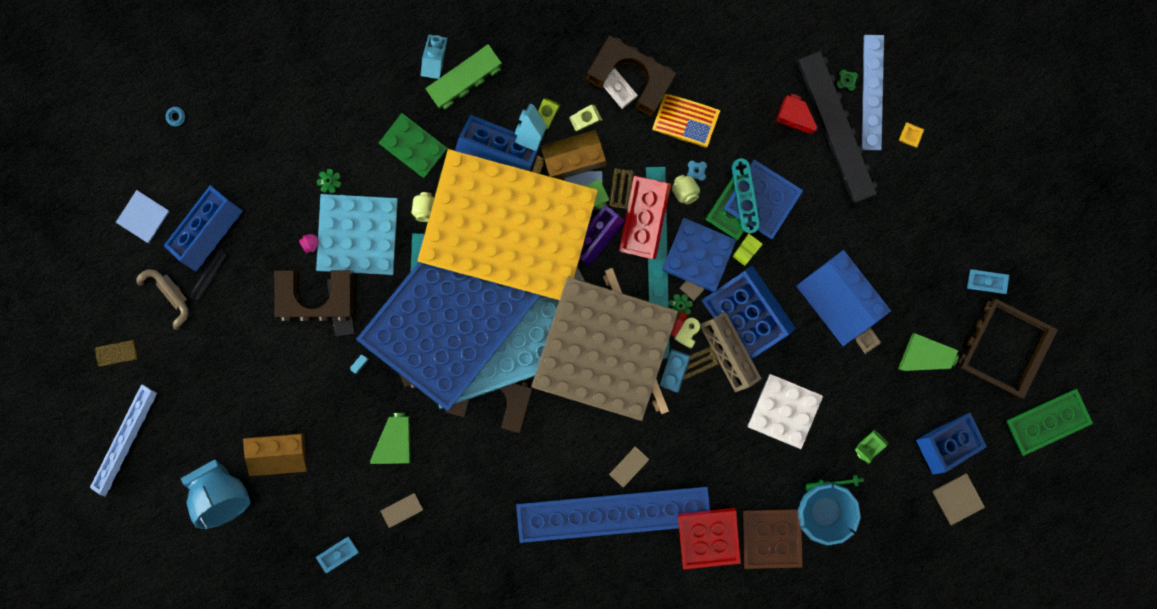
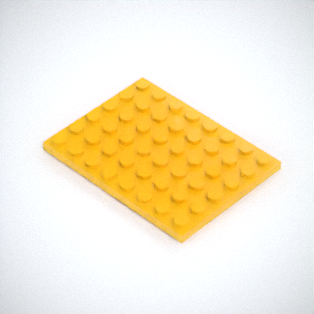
[417,149,598,300]

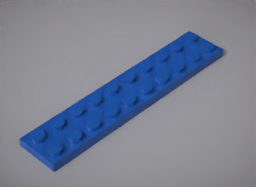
[516,487,710,543]

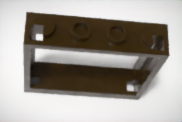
[958,299,1058,399]

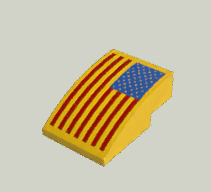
[652,94,720,148]

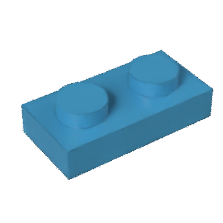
[967,270,1009,294]
[660,349,691,392]
[316,536,359,573]

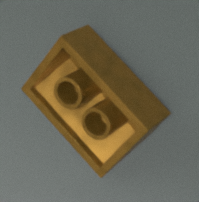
[541,130,606,180]
[243,433,307,476]

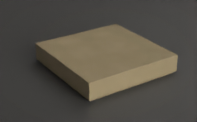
[932,473,985,525]

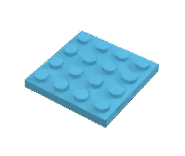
[316,194,398,275]

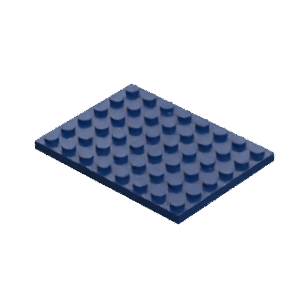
[356,262,541,412]

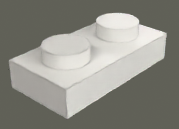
[603,68,638,109]

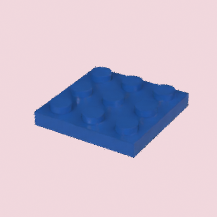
[723,160,803,240]
[662,218,736,293]

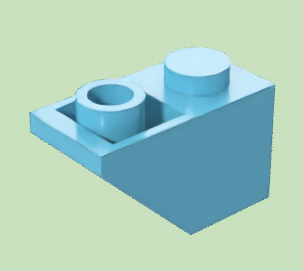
[421,35,447,79]
[515,104,547,151]

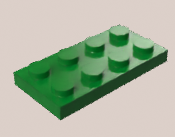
[1006,389,1093,456]

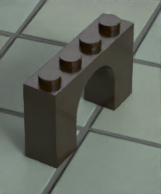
[585,35,676,117]
[274,270,354,321]
[446,381,532,433]

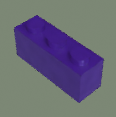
[579,205,625,266]

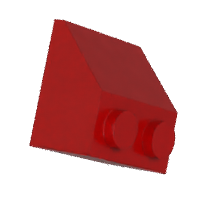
[776,94,817,134]

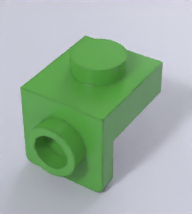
[855,430,888,464]

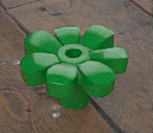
[317,169,341,193]
[668,294,693,317]

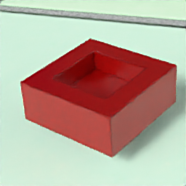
[670,311,688,337]

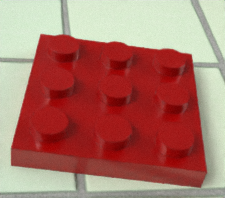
[678,508,740,570]

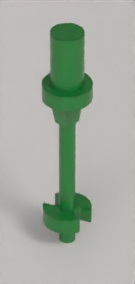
[806,475,864,492]

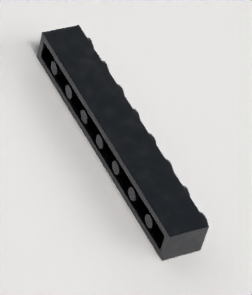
[797,51,878,203]

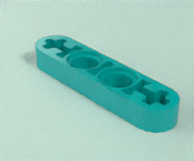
[732,159,759,233]

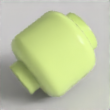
[672,175,700,205]
[412,192,435,222]

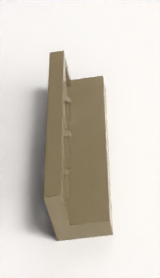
[700,311,761,392]

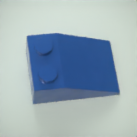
[916,413,987,474]

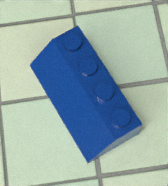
[455,115,541,171]
[164,185,242,272]

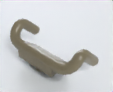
[136,269,188,330]

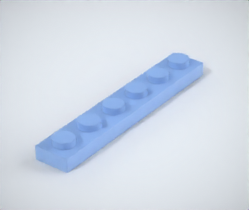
[861,35,884,151]
[90,385,157,496]

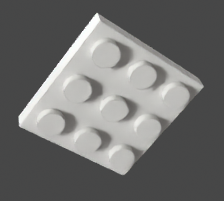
[747,374,823,449]

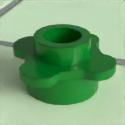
[837,70,858,91]

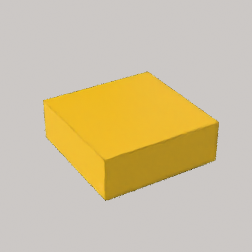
[899,122,924,148]

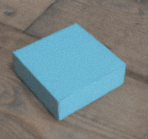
[350,354,369,374]

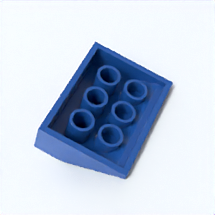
[796,250,891,346]
[701,266,796,359]

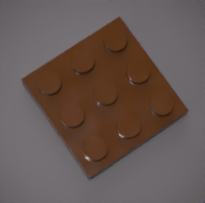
[743,509,802,569]

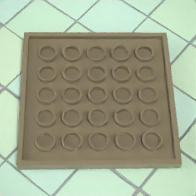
[531,276,678,421]

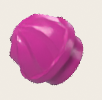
[299,234,319,253]

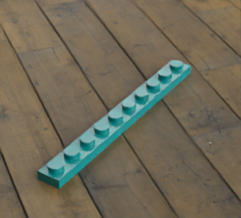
[646,167,670,359]

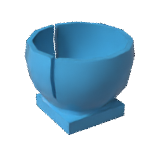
[181,459,250,529]
[798,483,861,546]

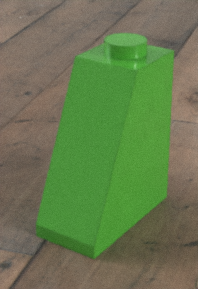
[898,334,959,371]
[370,413,411,464]

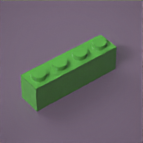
[425,45,502,109]

